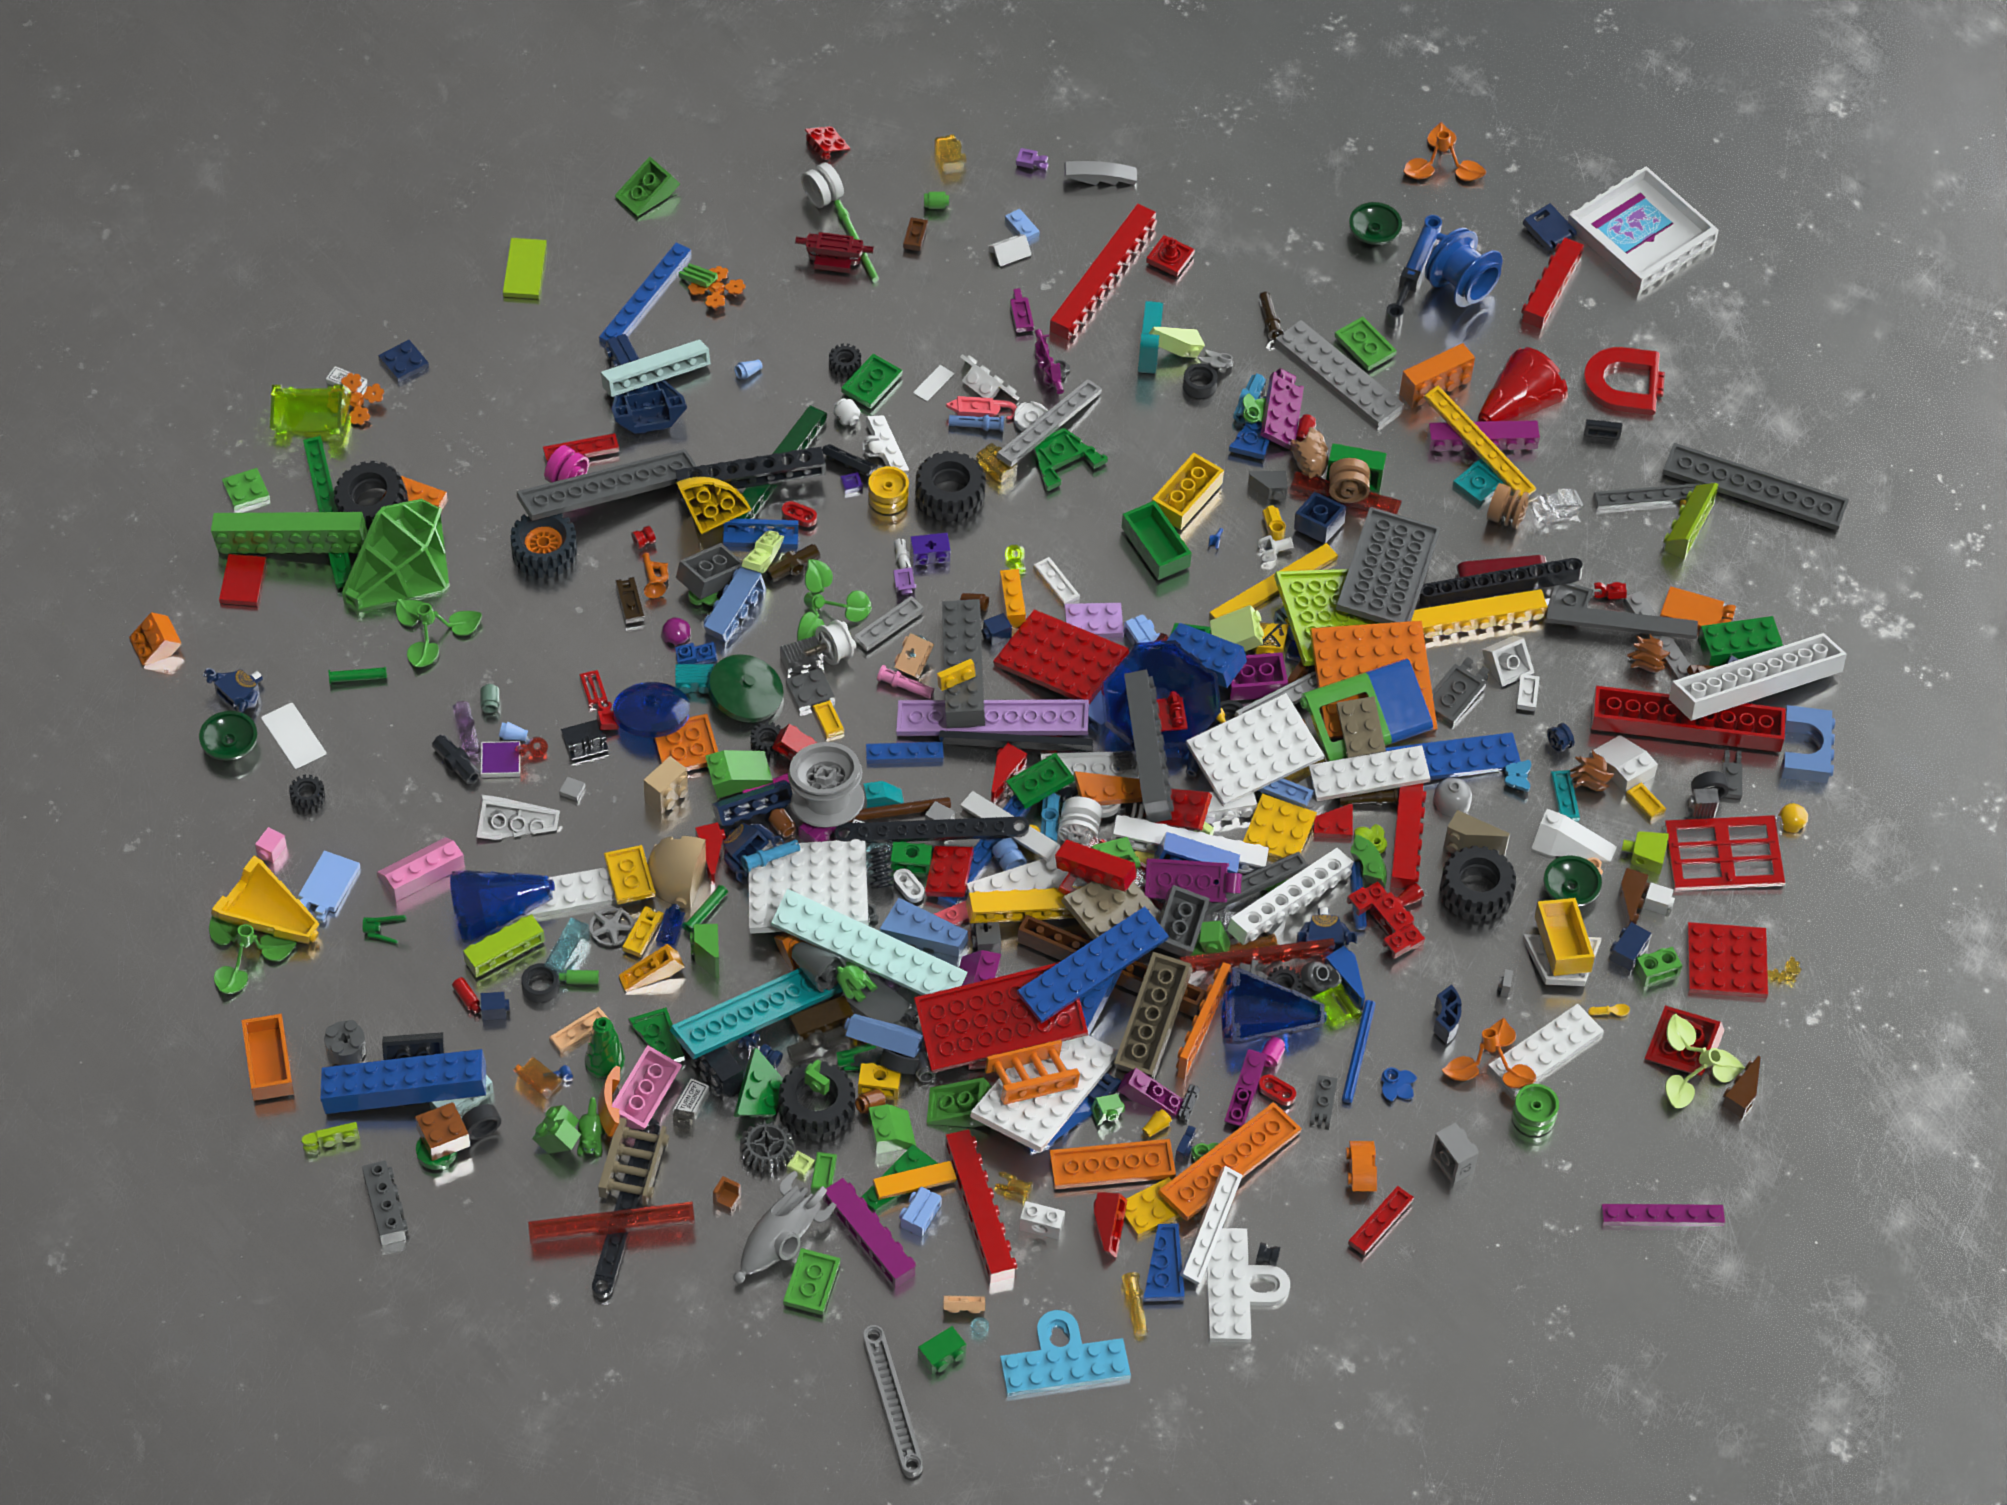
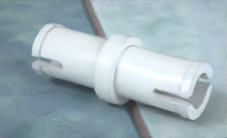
[894,539,912,569]

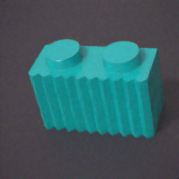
[675,664,714,694]

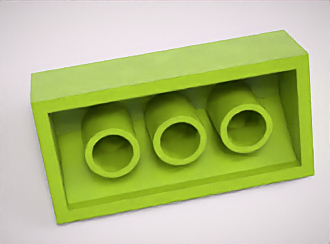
[1663,483,1719,560]

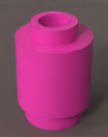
[1261,1037,1285,1067]

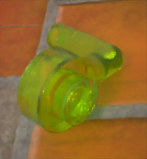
[1005,545,1026,574]

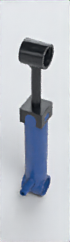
[1384,215,1447,328]

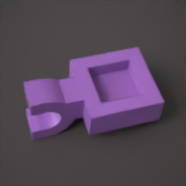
[1016,148,1048,171]

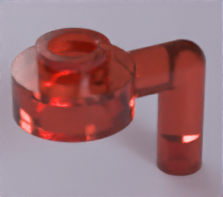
[515,736,548,757]

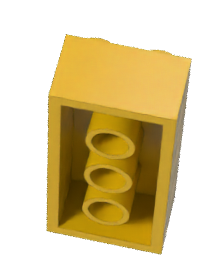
[1152,453,1224,530]

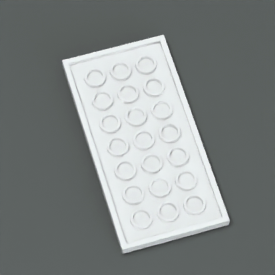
[970,1035,1118,1153]

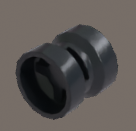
[1256,1242,1281,1267]

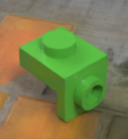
[804,1059,830,1095]

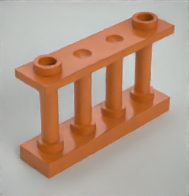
[985,1040,1080,1105]

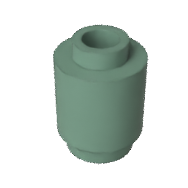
[480,684,500,713]

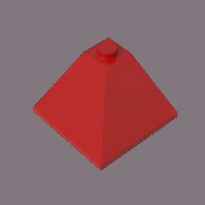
[1645,1005,1724,1077]

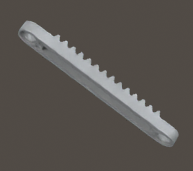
[863,1325,923,1477]

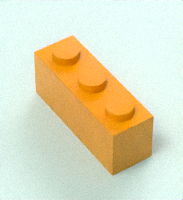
[999,569,1026,628]

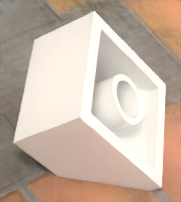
[1482,636,1535,687]

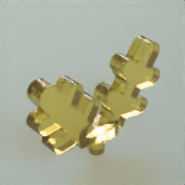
[1768,957,1802,985]

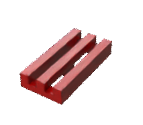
[579,670,608,708]

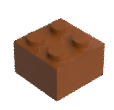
[415,1102,470,1161]

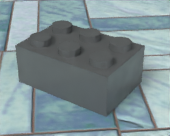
[676,543,743,599]
[1157,885,1210,958]

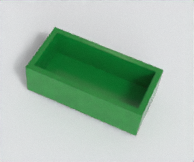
[1121,500,1192,580]
[1698,616,1783,666]

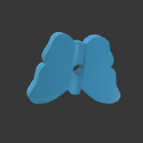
[1504,760,1531,792]

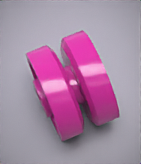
[544,445,589,483]

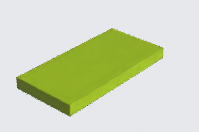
[503,238,547,299]

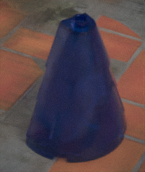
[450,870,555,943]
[1221,967,1327,1044]

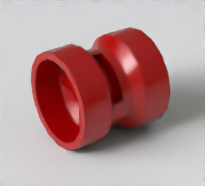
[631,525,656,549]

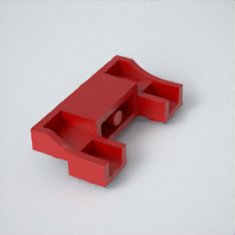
[1346,881,1425,959]

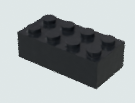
[680,1012,743,1102]

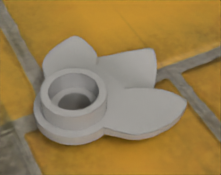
[1198,350,1234,368]

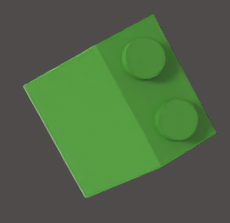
[690,924,719,978]
[868,1104,916,1154]

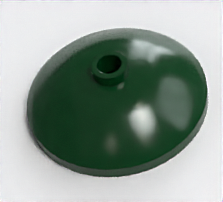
[1349,202,1402,245]
[199,711,258,761]
[1543,855,1602,906]

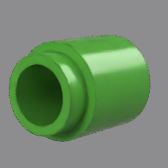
[924,192,949,209]

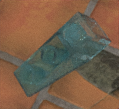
[544,917,590,973]

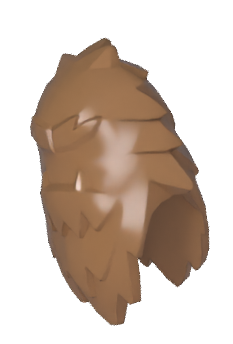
[1291,427,1329,479]

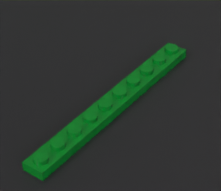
[303,436,352,589]

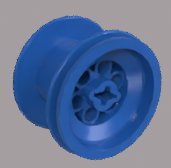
[1425,228,1503,307]

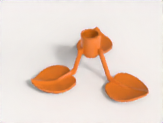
[1403,122,1486,181]
[1442,1018,1537,1088]

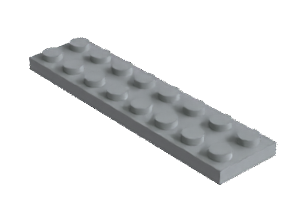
[1275,320,1404,427]

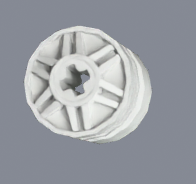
[1058,796,1103,845]

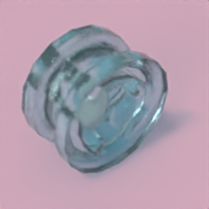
[971,1317,989,1338]

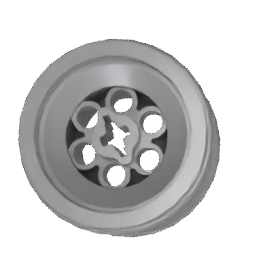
[788,742,865,827]

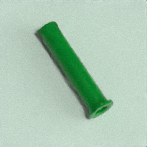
[328,667,387,685]
[682,885,728,934]

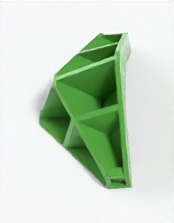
[342,499,449,611]

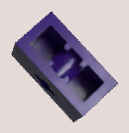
[910,533,951,565]

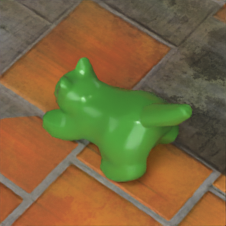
[577,1097,606,1157]

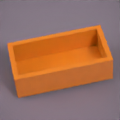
[1399,343,1475,408]
[241,1014,294,1101]

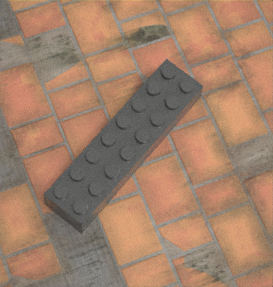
[942,599,985,728]
[1124,670,1174,823]

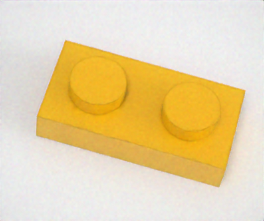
[937,659,975,691]

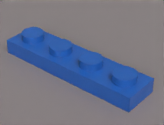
[866,742,944,764]

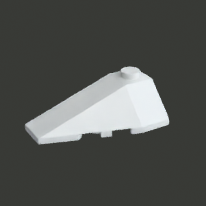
[476,794,560,840]

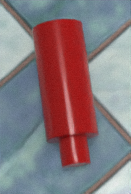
[452,977,481,1014]

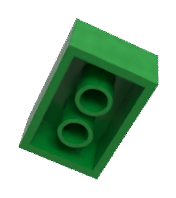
[1325,443,1387,493]

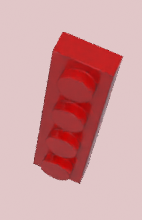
[543,433,619,464]
[1348,1186,1414,1256]

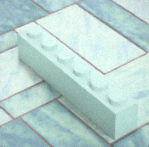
[601,339,711,397]

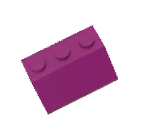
[959,950,1001,986]

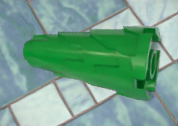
[585,1017,625,1079]

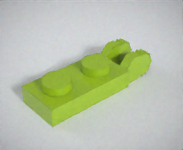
[301,1122,360,1153]

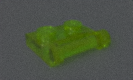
[1311,983,1362,1032]

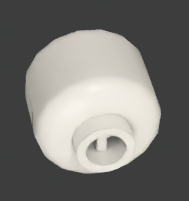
[833,398,861,426]

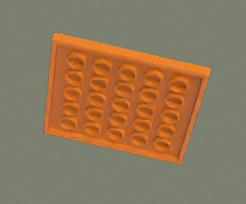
[1310,621,1438,739]

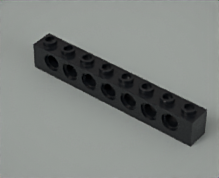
[675,447,826,499]

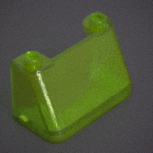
[270,384,352,435]

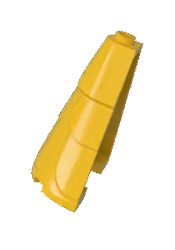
[211,856,319,944]

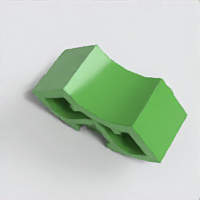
[1350,835,1387,887]

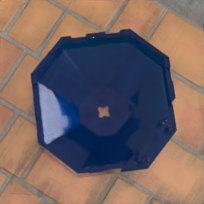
[1101,640,1221,758]

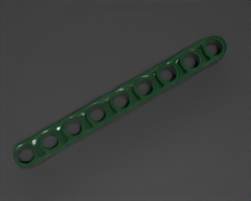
[734,405,827,519]

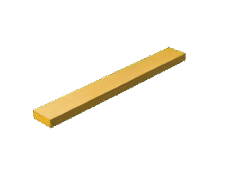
[1424,385,1536,499]
[1209,543,1338,619]

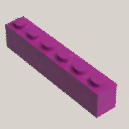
[1427,420,1540,452]
[823,1178,916,1288]

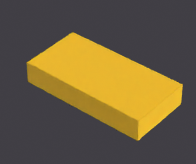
[813,700,844,739]
[1626,782,1666,821]

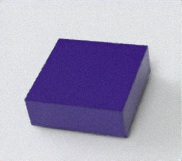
[840,472,863,494]

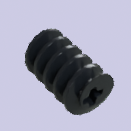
[866,846,895,888]

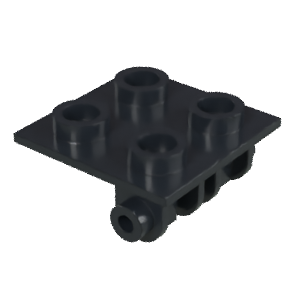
[561,719,609,760]

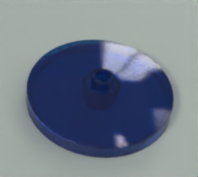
[613,682,690,737]

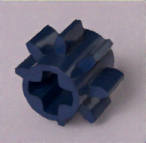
[735,1031,760,1051]

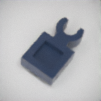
[1175,1125,1196,1163]

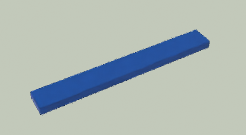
[938,795,1029,907]

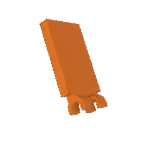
[1660,586,1736,630]

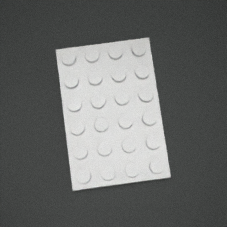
[1186,693,1325,806]

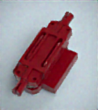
[795,232,874,273]

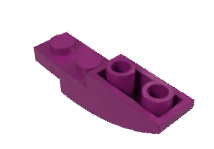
[1224,1049,1267,1127]

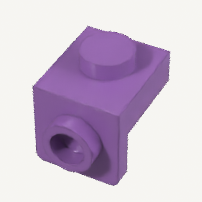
[893,568,916,595]

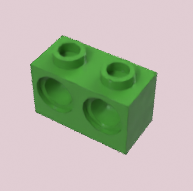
[1634,947,1683,987]

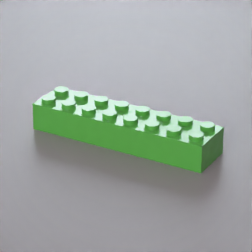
[211,512,368,554]

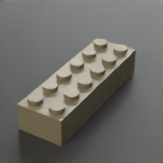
[1114,952,1193,1079]

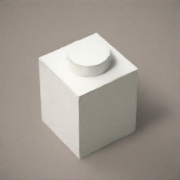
[1643,883,1675,915]

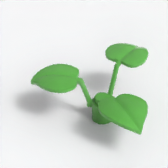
[797,559,872,642]
[396,599,482,667]
[209,916,296,994]

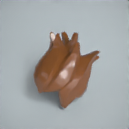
[1627,634,1670,673]
[1570,749,1614,792]

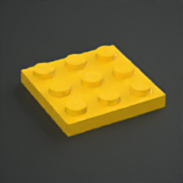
[1243,794,1317,860]

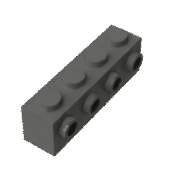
[362,1160,408,1245]

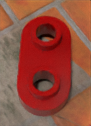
[782,501,817,527]
[1259,1074,1296,1106]

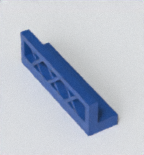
[723,519,798,549]

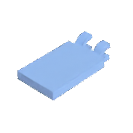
[298,851,360,922]

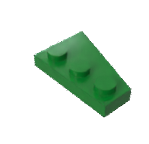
[628,1007,684,1062]

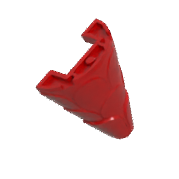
[1478,347,1568,422]

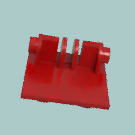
[805,126,851,160]
[1156,691,1188,731]

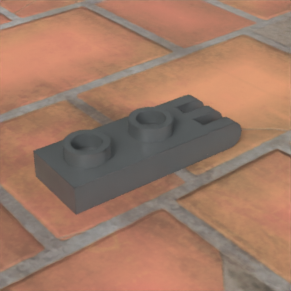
[1310,1075,1338,1127]

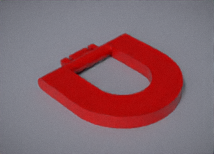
[1583,347,1665,415]

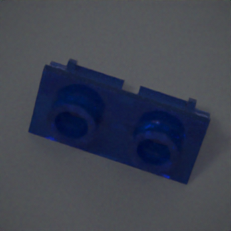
[656,904,685,946]

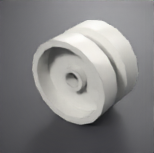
[801,162,844,208]

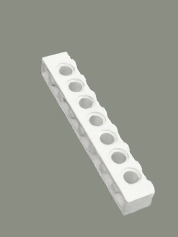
[1227,848,1354,945]

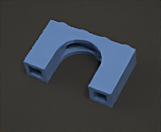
[1781,705,1835,783]

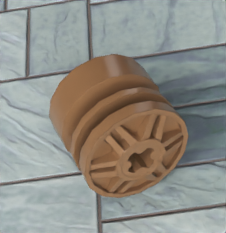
[1486,483,1529,529]

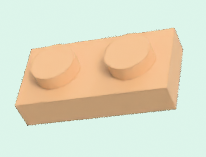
[943,1296,985,1313]

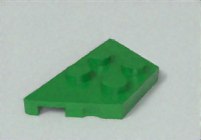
[733,1048,783,1117]

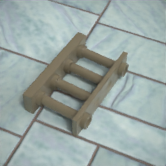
[598,1117,670,1206]

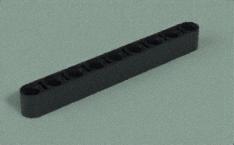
[1420,558,1583,608]

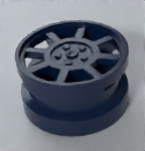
[1547,723,1575,753]

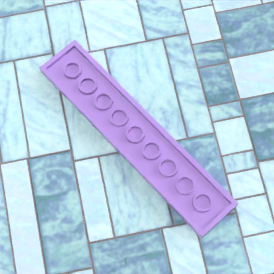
[896,700,1089,736]

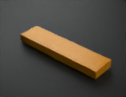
[873,1161,957,1200]

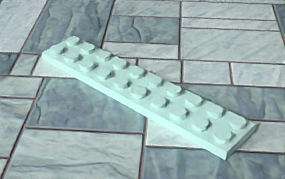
[770,889,967,995]

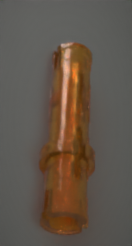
[1229,933,1278,958]

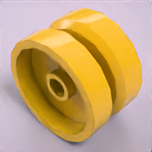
[868,466,909,514]

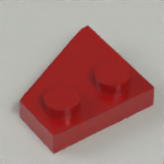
[1314,804,1353,839]

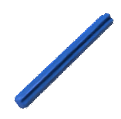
[1342,1000,1375,1103]

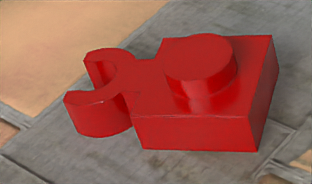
[596,702,620,730]

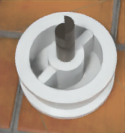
[803,620,856,665]

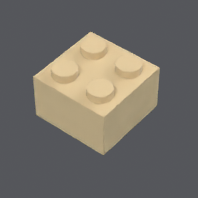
[644,756,688,814]

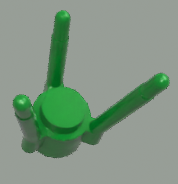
[362,915,406,944]
[836,1043,876,1071]

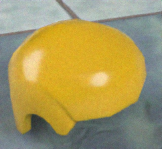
[1777,803,1808,833]

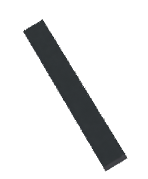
[939,730,1093,752]

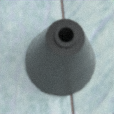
[792,942,846,992]

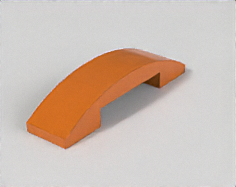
[598,1066,620,1137]

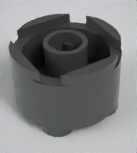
[324,1020,367,1065]

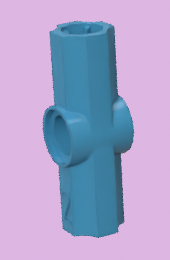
[1233,373,1266,424]
[1041,793,1060,843]

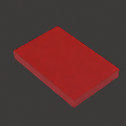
[219,554,266,606]

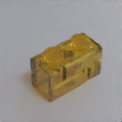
[934,134,967,175]
[976,443,1018,486]

